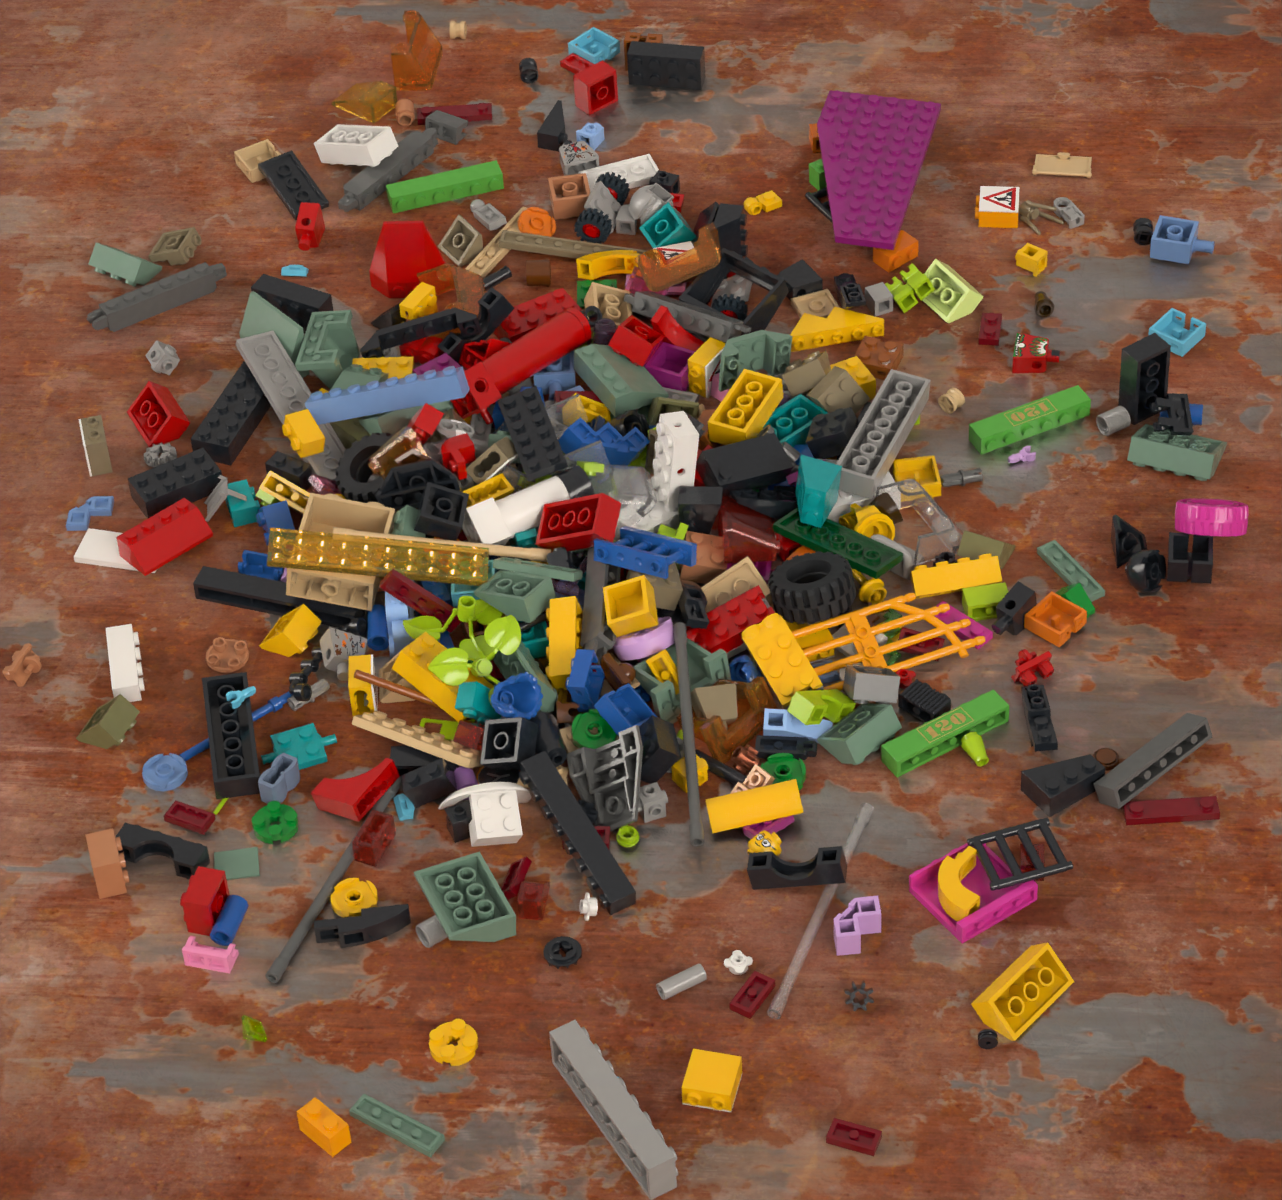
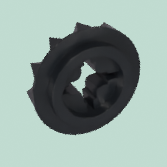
[543,936,582,969]

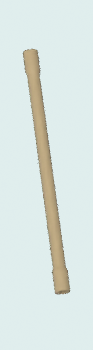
[332,527,551,562]

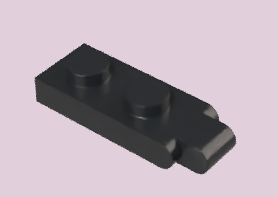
[755,735,818,760]

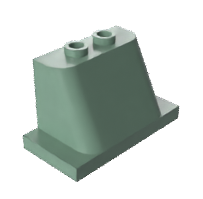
[295,310,361,390]
[634,638,732,724]

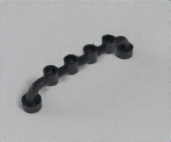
[289,618,367,701]

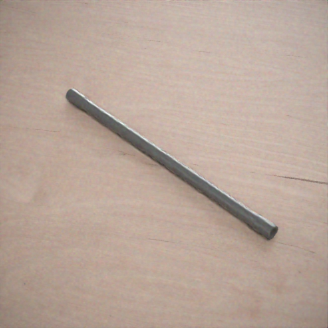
[673,622,705,846]
[265,776,403,983]

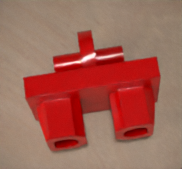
[1011,649,1054,686]

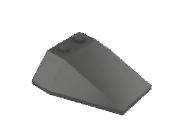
[567,725,643,831]

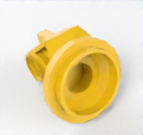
[839,503,895,540]

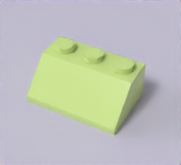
[923,259,984,323]

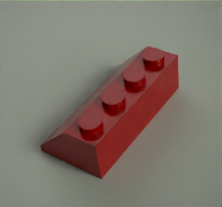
[116,498,213,576]

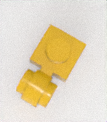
[744,190,782,215]

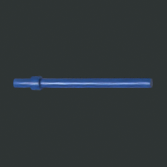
[179,691,292,761]

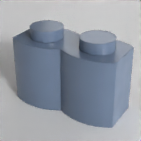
[258,753,300,804]

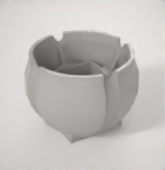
[628,183,674,225]

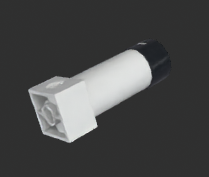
[462,465,594,558]

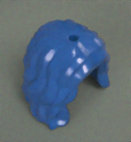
[490,671,543,720]

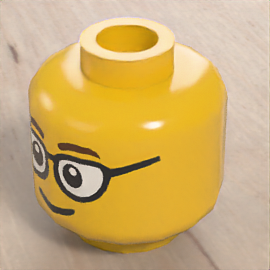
[747,830,782,857]

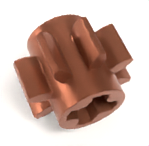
[731,744,760,774]

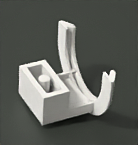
[438,782,531,847]

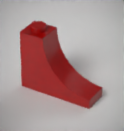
[650,305,705,352]
[311,758,400,822]

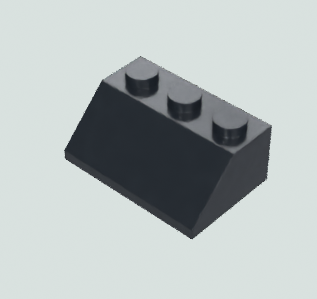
[712,203,748,258]

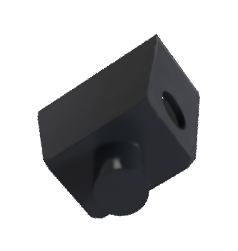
[778,259,823,301]
[992,581,1037,635]

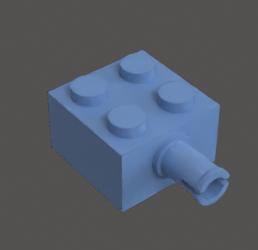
[1150,215,1215,264]
[534,350,576,401]

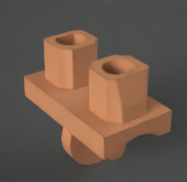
[2,643,42,687]

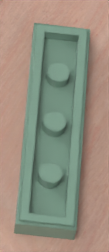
[1037,540,1105,602]
[493,557,583,582]
[349,1094,445,1158]

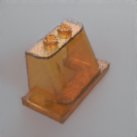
[676,676,778,764]

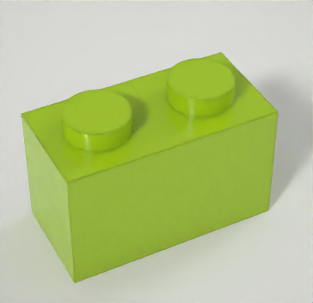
[962,582,1008,621]

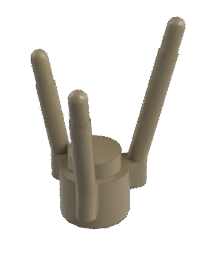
[1019,200,1064,235]

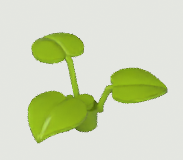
[403,595,502,661]
[428,615,521,707]

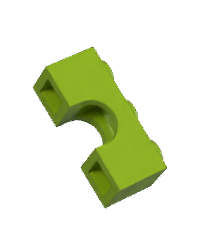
[787,689,856,725]

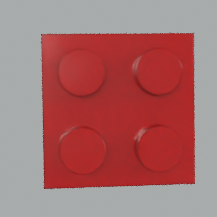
[573,60,618,115]
[608,315,666,367]
[180,866,230,936]

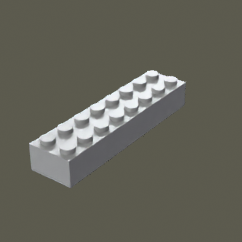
[836,369,931,499]
[549,1020,678,1200]

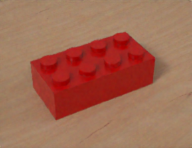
[494,288,582,342]
[535,493,621,553]

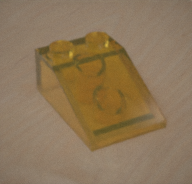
[332,81,398,123]

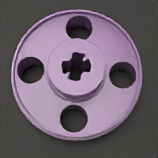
[613,617,674,663]

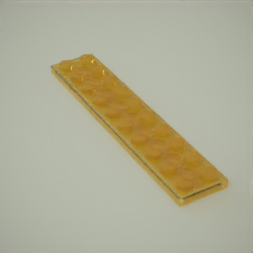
[267,528,489,586]

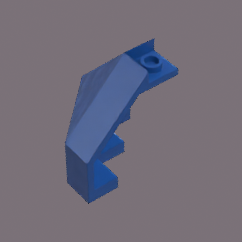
[558,417,650,468]

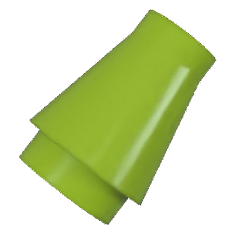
[961,732,989,767]

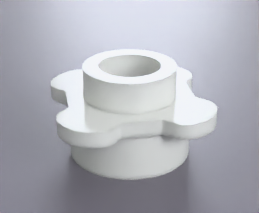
[579,892,598,921]
[724,950,753,975]

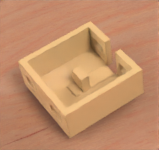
[234,139,281,183]

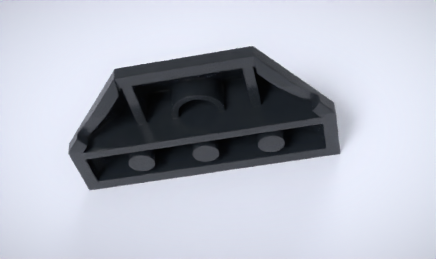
[375,458,462,512]

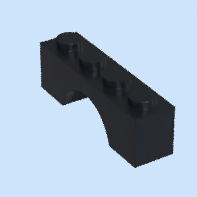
[437,287,515,367]
[116,822,210,879]
[747,846,847,890]

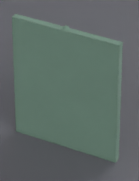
[214,847,260,880]

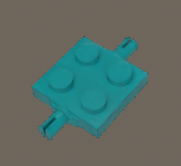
[261,723,337,770]

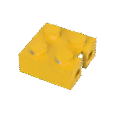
[399,282,438,323]
[893,455,941,500]

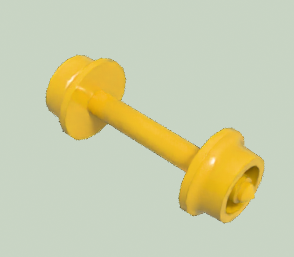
[851,568,887,605]

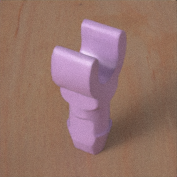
[1008,446,1036,463]

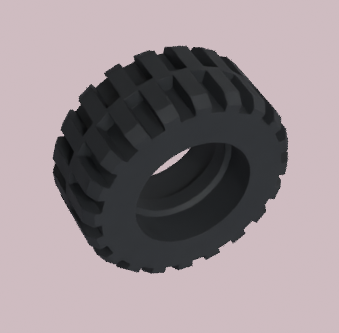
[336,433,409,503]
[768,551,856,624]

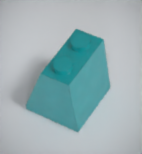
[795,455,842,528]

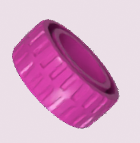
[1175,498,1248,537]

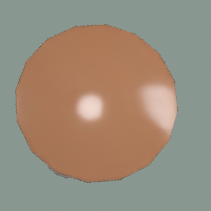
[205,637,249,673]

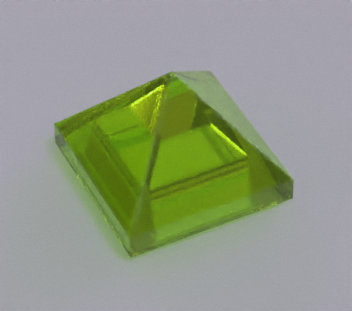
[241,1015,267,1042]

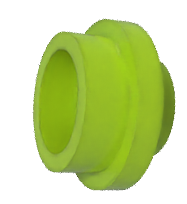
[616,825,639,847]

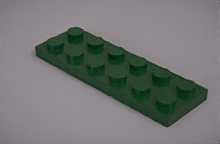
[773,507,903,579]

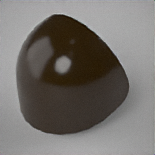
[869,492,903,524]

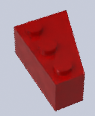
[459,338,510,368]

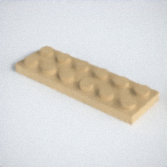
[352,711,483,768]

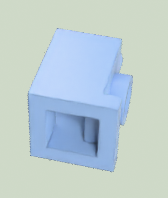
[576,122,605,150]

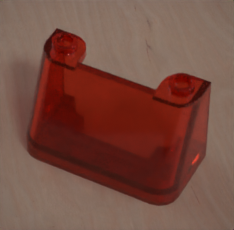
[717,495,780,564]

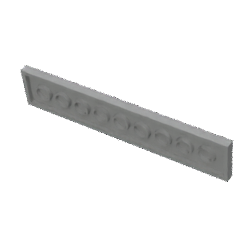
[236,331,346,488]

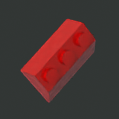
[127,381,190,448]

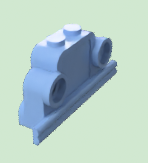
[385,572,415,660]

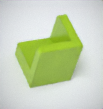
[657,522,689,540]

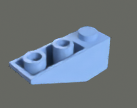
[763,708,833,743]

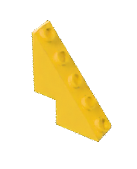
[790,306,884,352]

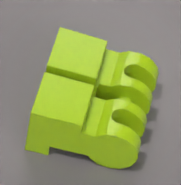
[885,263,935,313]

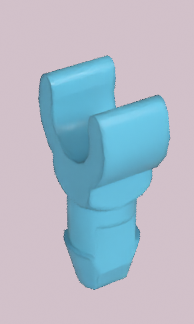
[226,686,256,709]

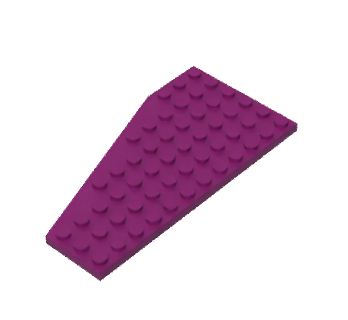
[817,90,941,250]

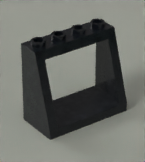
[678,248,789,343]

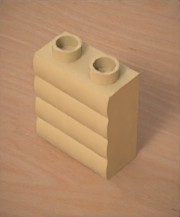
[286,493,395,611]

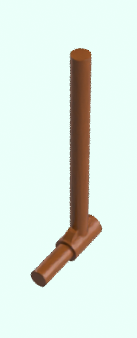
[354,669,458,722]

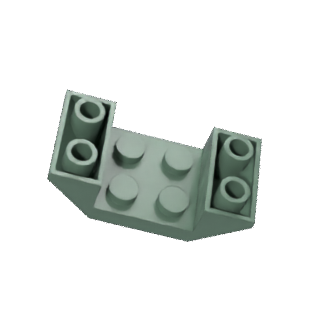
[718,330,792,392]

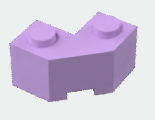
[833,896,881,956]

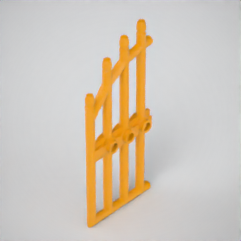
[791,593,985,691]

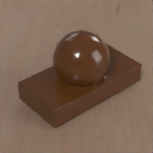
[601,653,636,691]

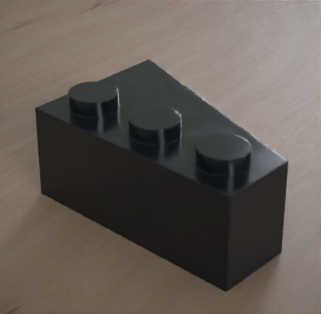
[678,486,723,535]
[1021,754,1105,817]

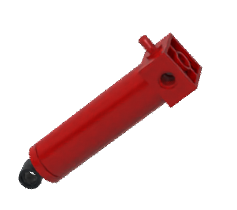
[450,306,602,425]

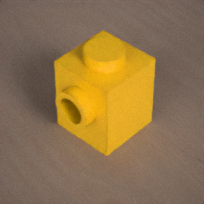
[671,755,708,793]

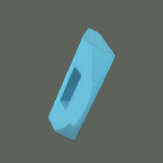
[281,265,309,277]
[393,793,415,821]

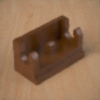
[556,688,584,723]

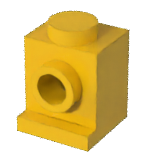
[1015,243,1048,277]

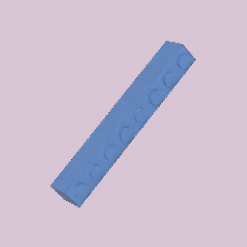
[305,366,470,425]

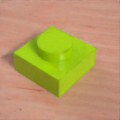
[576,461,604,476]
[255,489,280,506]

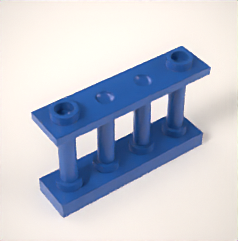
[594,526,697,579]

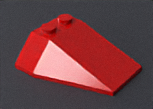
[369,221,450,299]

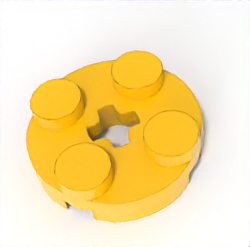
[330,878,378,918]
[429,1019,478,1066]

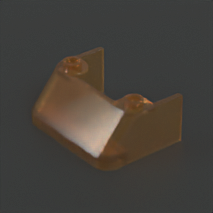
[417,263,486,339]

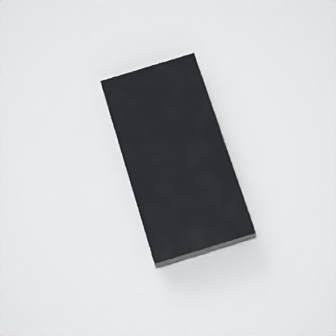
[258,150,329,220]

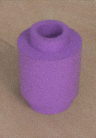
[454,766,478,800]

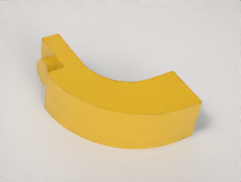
[576,250,649,280]
[938,846,980,922]

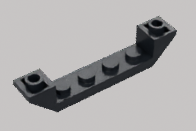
[360,307,482,358]

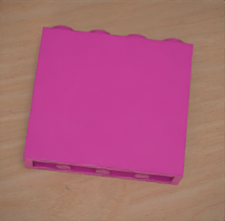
[909,833,1038,944]

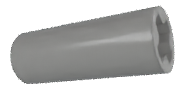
[656,963,707,1000]

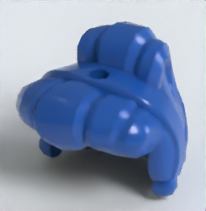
[729,655,765,698]

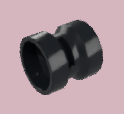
[519,58,539,84]
[1133,218,1153,245]

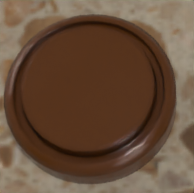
[1093,748,1119,770]

